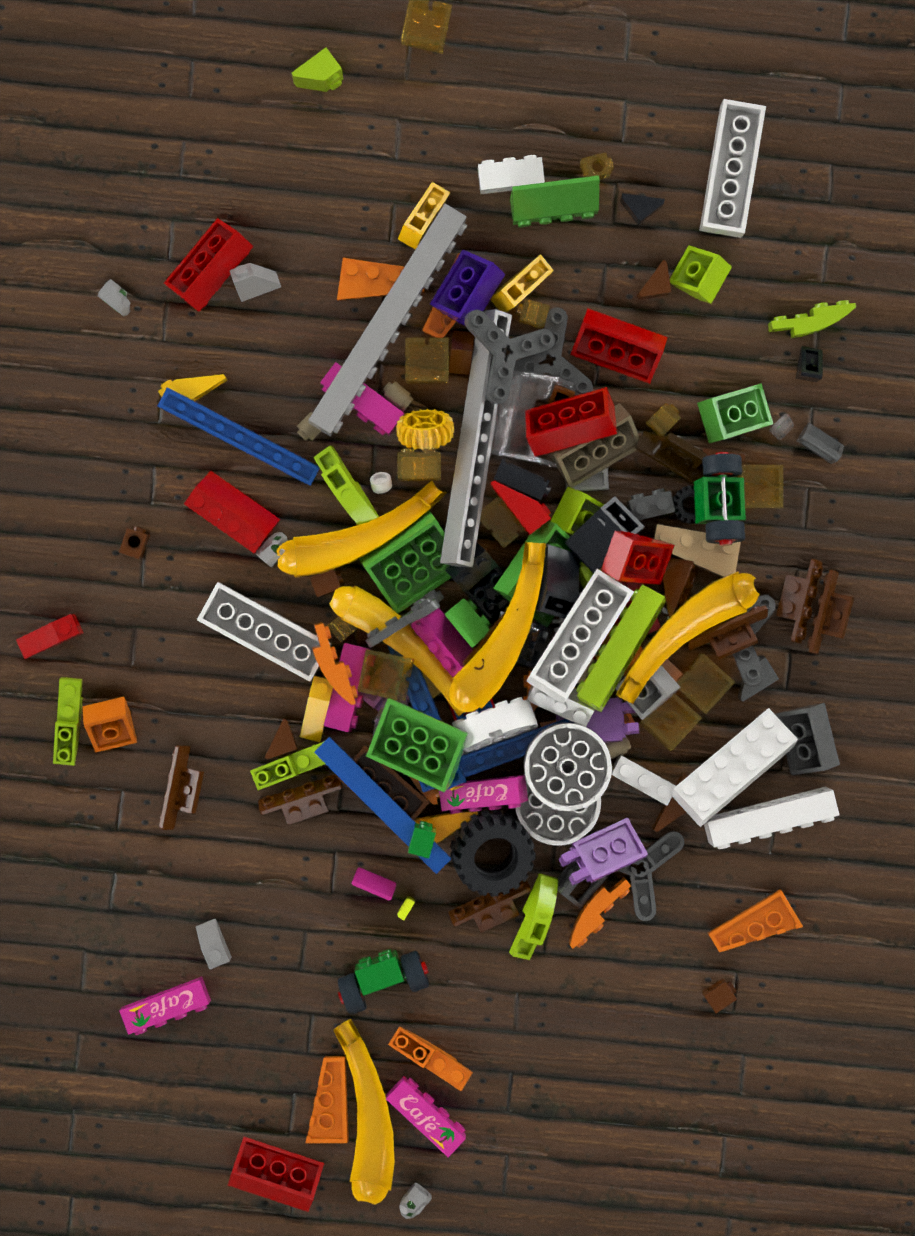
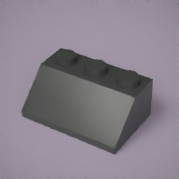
[776,703,840,775]

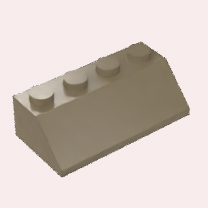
[550,403,640,488]

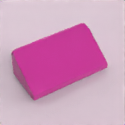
[351,867,396,901]

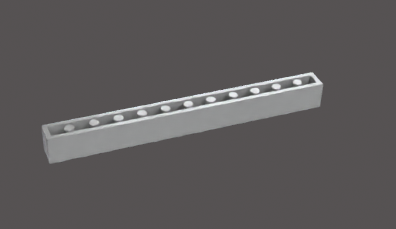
[308,203,467,437]
[440,309,512,567]

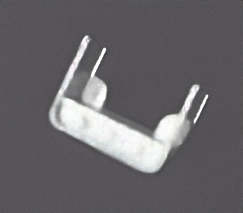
[491,370,574,467]

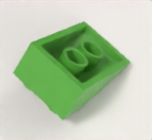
[697,383,773,444]
[444,598,491,648]

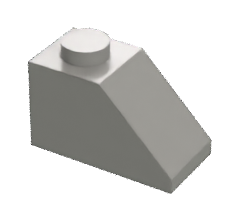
[229,263,281,302]
[196,918,232,969]

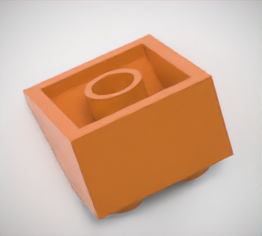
[82,697,137,752]

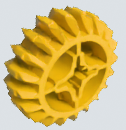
[396,409,454,450]

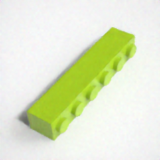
[576,584,666,712]

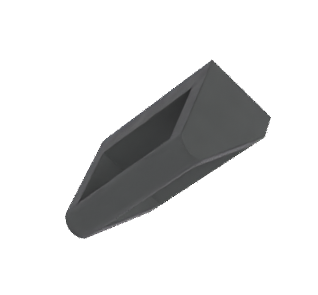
[796,423,844,464]
[557,860,608,909]

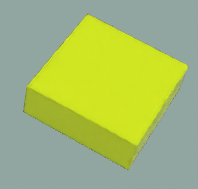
[397,896,415,920]

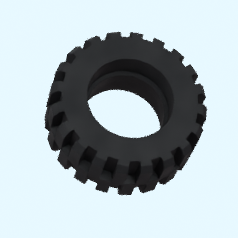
[450,810,536,897]

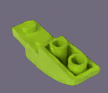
[768,300,856,338]
[313,445,379,525]
[53,677,83,766]
[250,741,325,790]
[509,874,558,960]

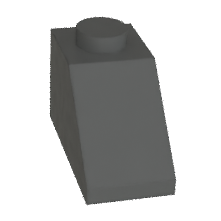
[738,656,779,702]

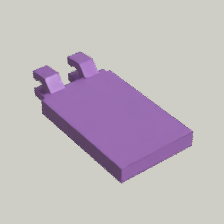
[556,698,639,743]
[558,818,648,886]

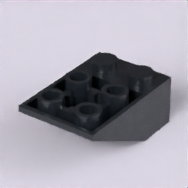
[565,496,645,574]
[445,543,510,621]
[535,544,580,619]

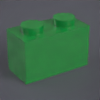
[408,821,436,859]

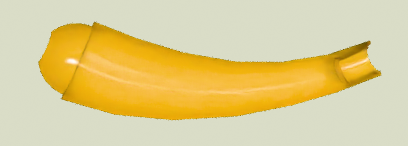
[276,481,447,578]
[448,542,546,712]
[616,571,759,704]
[330,585,473,717]
[333,1019,395,1205]

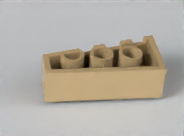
[652,524,741,578]

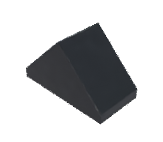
[620,193,665,225]
[795,346,823,382]

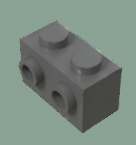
[626,488,675,521]

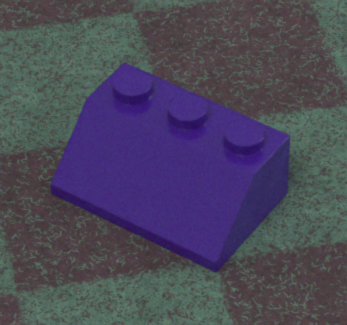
[430,250,505,326]

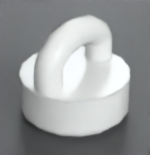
[370,472,392,494]

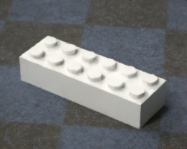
[699,99,766,238]
[526,569,634,704]
[197,582,332,682]
[671,708,798,827]
[704,787,839,849]

